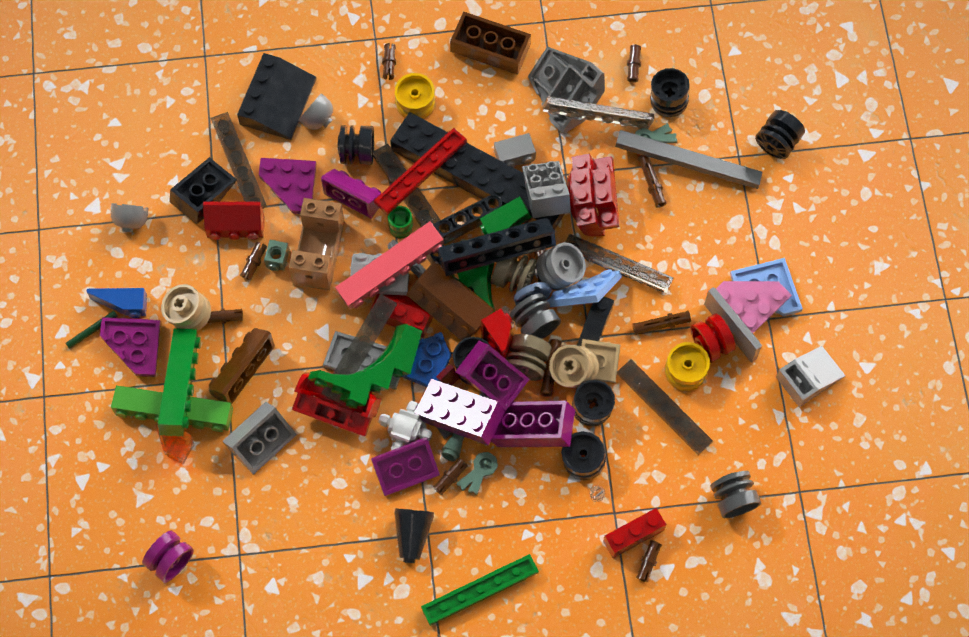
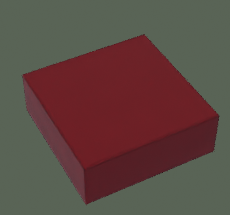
[436,364,459,386]

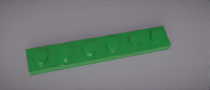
[421,554,539,626]

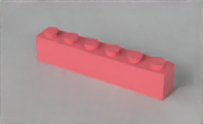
[335,221,444,309]

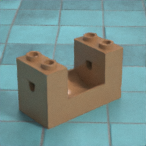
[289,198,345,291]

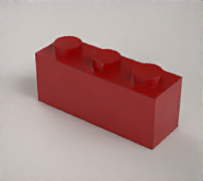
[603,507,667,558]

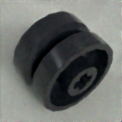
[561,431,606,481]

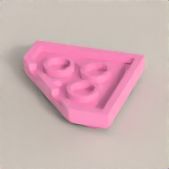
[716,281,792,333]

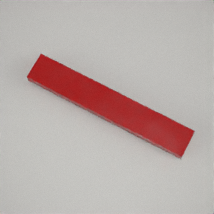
[374,128,467,215]

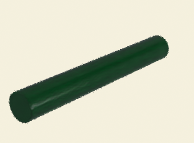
[65,310,118,349]

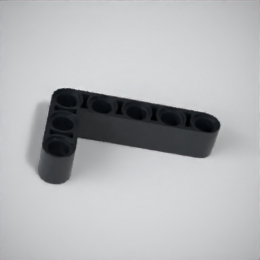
[426,195,502,276]

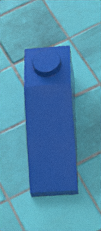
[86,288,147,318]

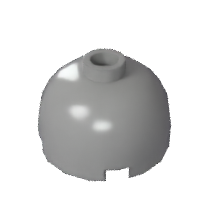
[298,93,333,130]
[110,203,149,232]

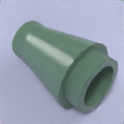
[442,433,464,462]

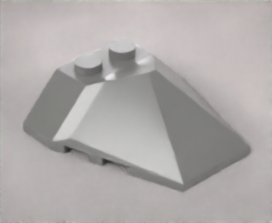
[528,46,605,134]

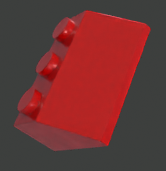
[203,202,265,240]
[370,292,433,338]
[481,308,513,360]

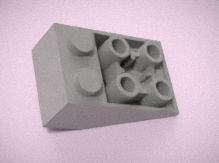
[522,161,571,218]
[776,346,846,407]

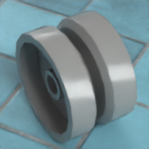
[536,242,586,290]

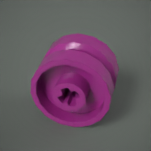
[142,530,194,583]

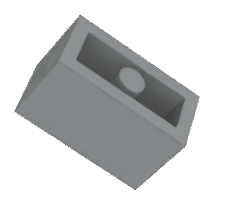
[494,133,536,168]

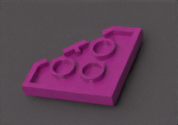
[259,158,317,214]
[100,317,161,377]

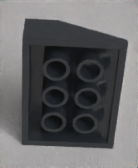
[237,53,317,140]

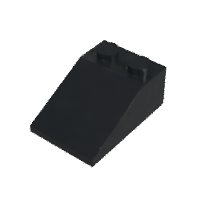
[169,157,237,224]

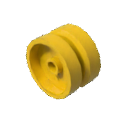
[394,73,435,119]
[665,342,710,391]

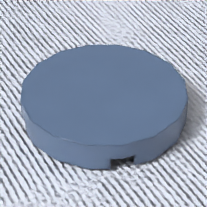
[514,282,552,305]

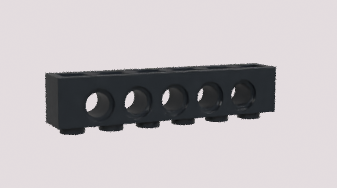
[437,218,556,276]

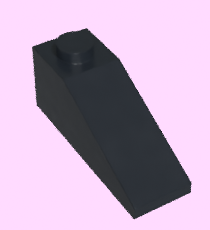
[577,297,614,346]

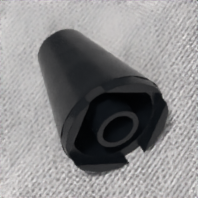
[394,508,434,563]

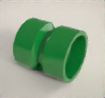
[388,206,413,239]

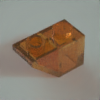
[156,422,195,465]

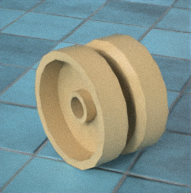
[161,284,211,331]
[550,345,599,388]

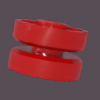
[690,313,736,363]

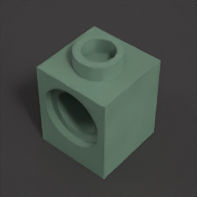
[264,240,290,271]

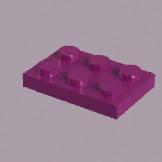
[371,437,440,496]

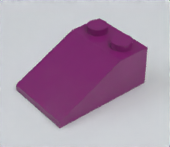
[456,341,529,410]

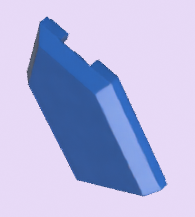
[402,332,451,387]

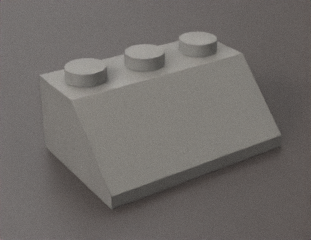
[350,253,410,295]
[222,402,297,475]

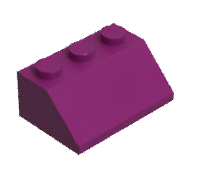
[321,169,381,219]

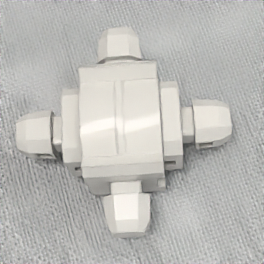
[378,401,432,450]

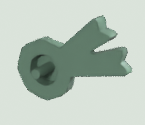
[635,123,678,143]
[456,452,498,495]

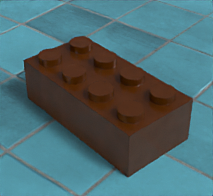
[450,11,531,75]

